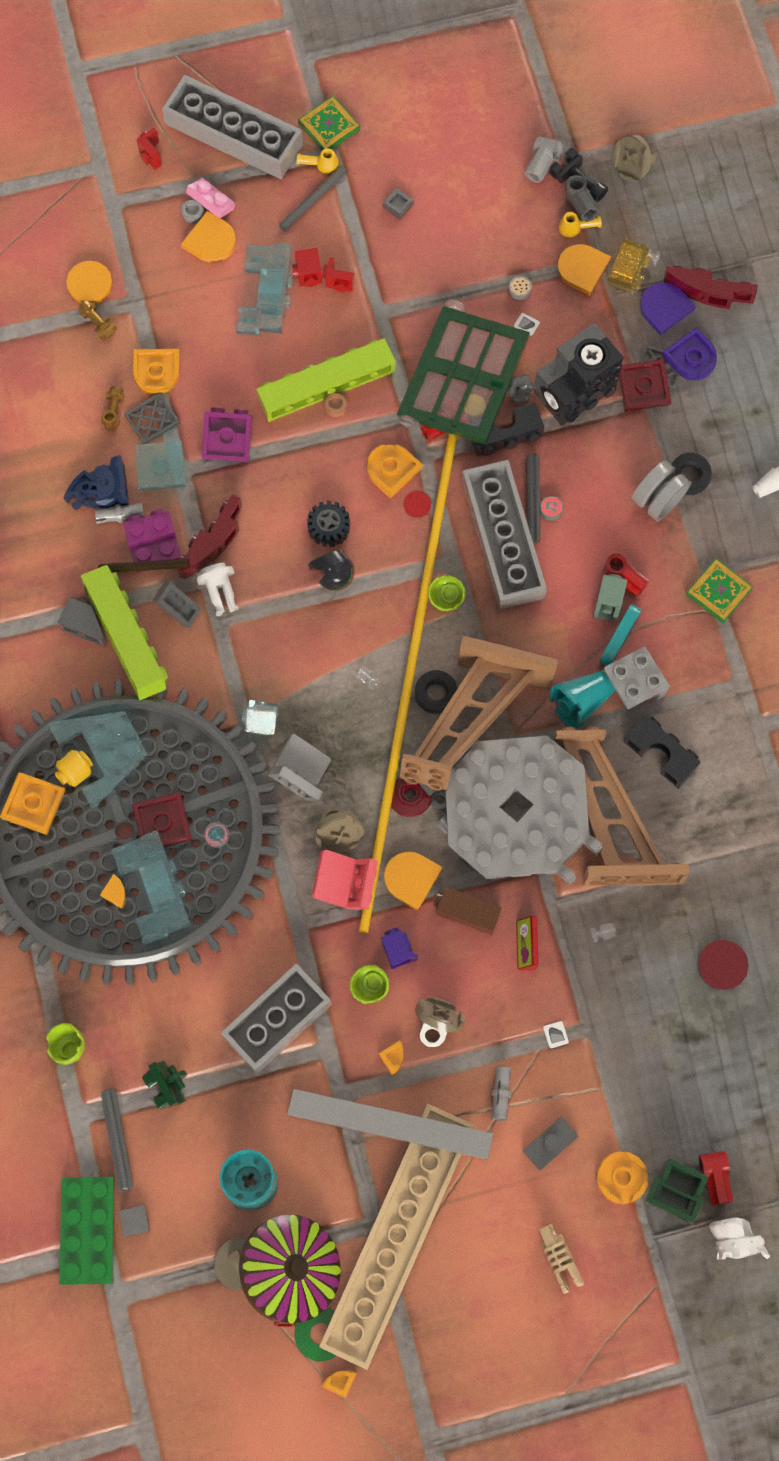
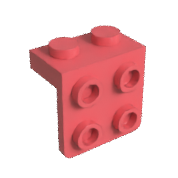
[312,850,378,910]

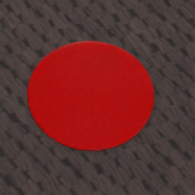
[403,491,432,517]

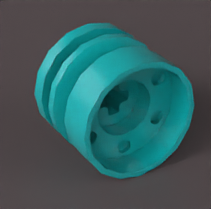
[219,1149,278,1211]

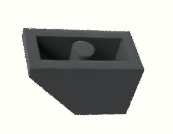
[57,597,106,647]

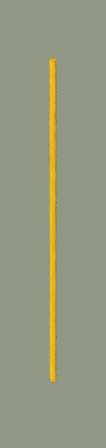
[359,433,457,933]

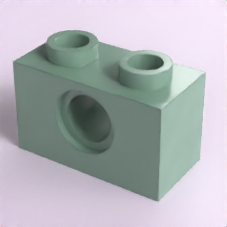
[593,574,627,623]

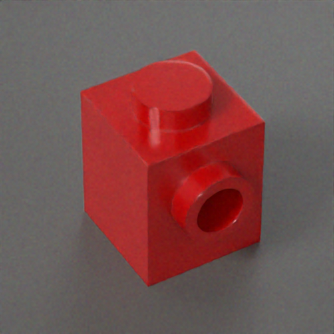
[292,248,322,287]

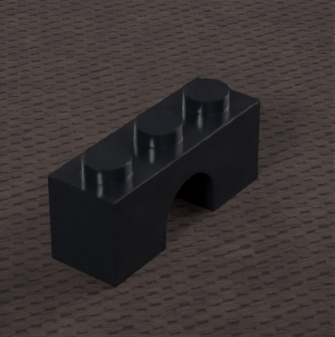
[469,402,544,456]
[623,715,701,789]

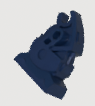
[63,455,130,510]

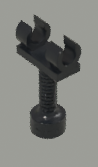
[549,148,608,202]

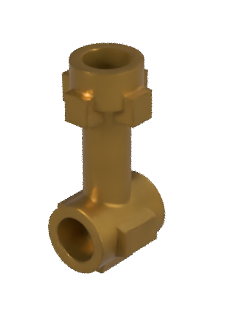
[78,301,117,340]
[101,386,124,431]

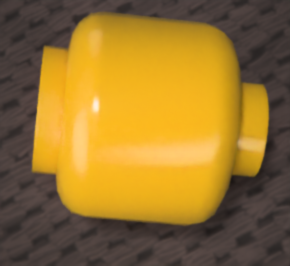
[55,750,93,787]

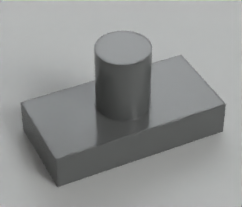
[153,581,201,628]
[523,1117,579,1171]

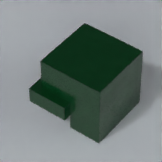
[644,1159,708,1224]

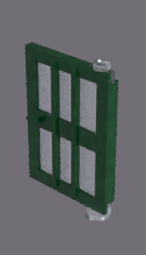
[397,300,530,445]

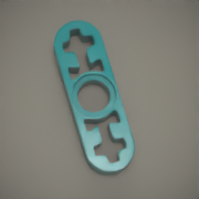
[599,604,642,666]

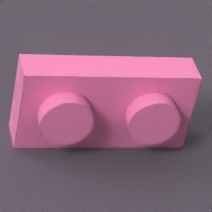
[186,178,236,219]

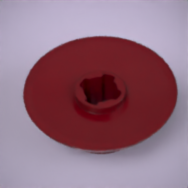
[391,777,432,817]

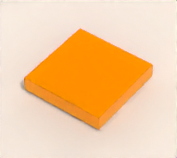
[0,772,66,835]

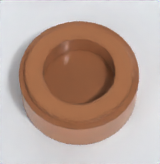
[324,393,347,417]

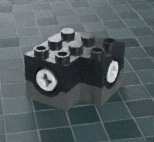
[533,323,624,426]

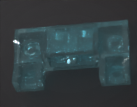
[236,244,294,336]
[111,830,191,945]

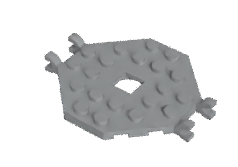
[435,729,603,885]

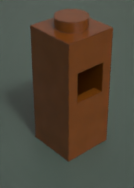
[433,886,502,935]

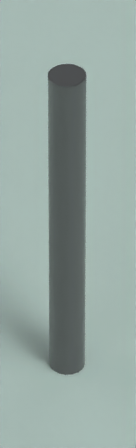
[279,166,347,231]

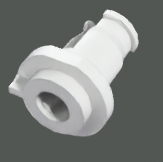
[196,563,239,616]

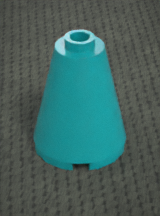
[549,670,616,728]

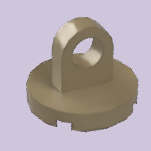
[613,135,657,181]
[314,807,364,854]
[415,997,465,1047]
[214,1238,247,1291]

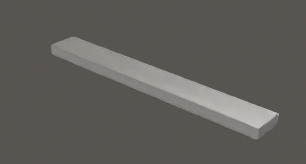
[287,1089,494,1160]

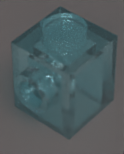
[241,700,279,736]

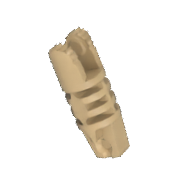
[539,1224,584,1294]

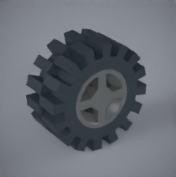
[307,501,350,547]

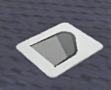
[514,313,540,336]
[543,1021,569,1048]

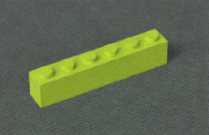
[256,338,396,422]
[81,565,168,701]

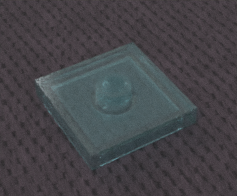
[135,441,186,491]

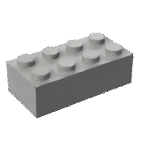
[221,963,332,1074]

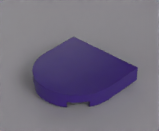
[641,282,696,336]
[661,327,717,380]

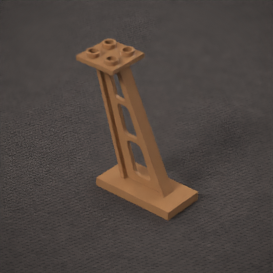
[400,635,558,790]
[554,726,689,886]

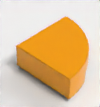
[100,874,126,909]
[378,1040,404,1076]
[322,1370,357,1398]

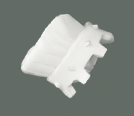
[709,1218,770,1260]

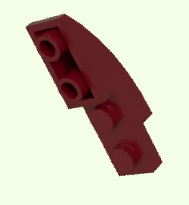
[664,266,758,309]
[178,494,242,579]

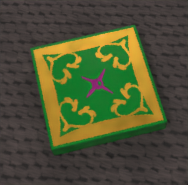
[298,96,360,150]
[686,558,753,624]

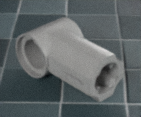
[524,136,563,183]

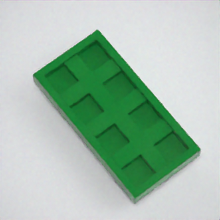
[59,1177,115,1285]

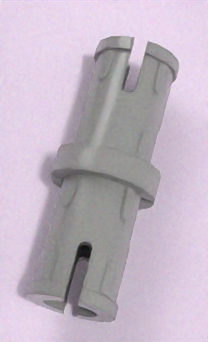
[95,503,144,524]
[491,1067,512,1121]

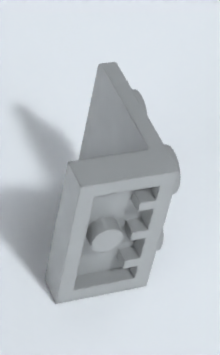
[604,646,670,709]
[268,734,331,801]

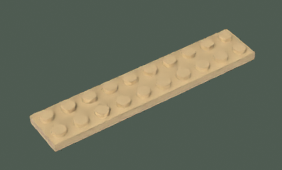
[319,1104,474,1370]

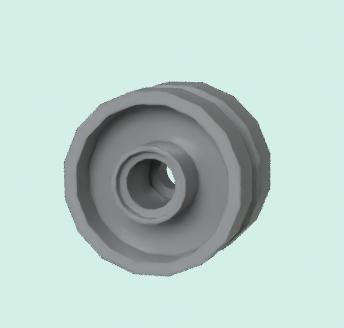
[632,460,691,522]

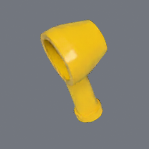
[297,148,339,174]
[558,212,602,238]

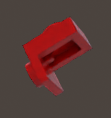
[136,128,162,170]
[322,257,355,292]

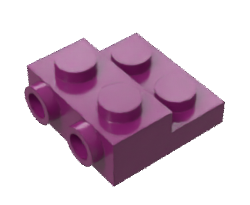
[202,408,253,462]
[123,509,181,573]

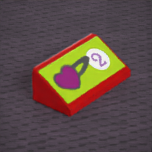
[516,916,539,970]

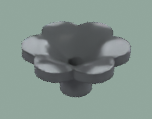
[508,375,534,403]

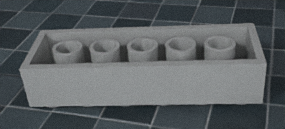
[162,74,303,180]
[462,460,547,610]

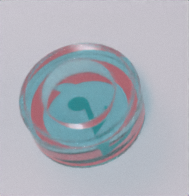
[204,822,229,848]

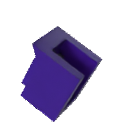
[381,928,418,969]

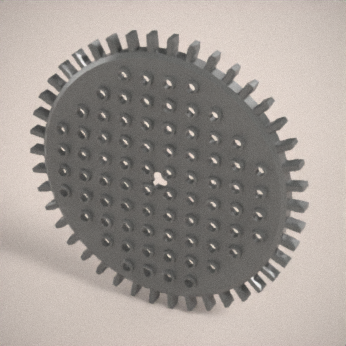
[0,679,281,986]

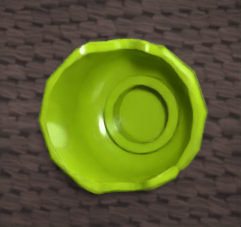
[428,575,466,611]
[350,965,390,1004]
[46,1023,85,1065]

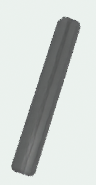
[526,454,540,543]
[101,1089,134,1192]

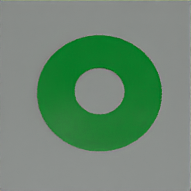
[294,1308,337,1361]

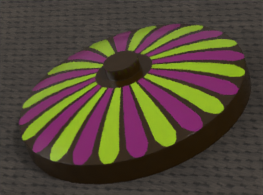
[239,1215,341,1324]

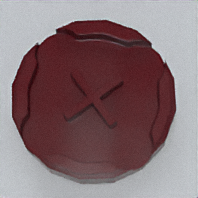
[698,940,749,990]

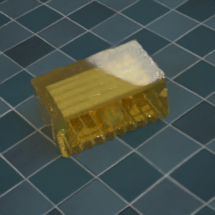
[608,238,652,294]

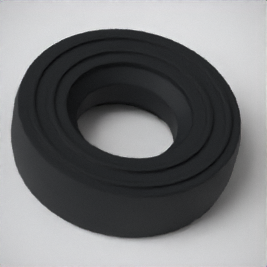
[671,453,712,495]
[414,670,458,714]

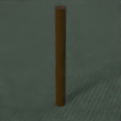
[98,558,190,573]

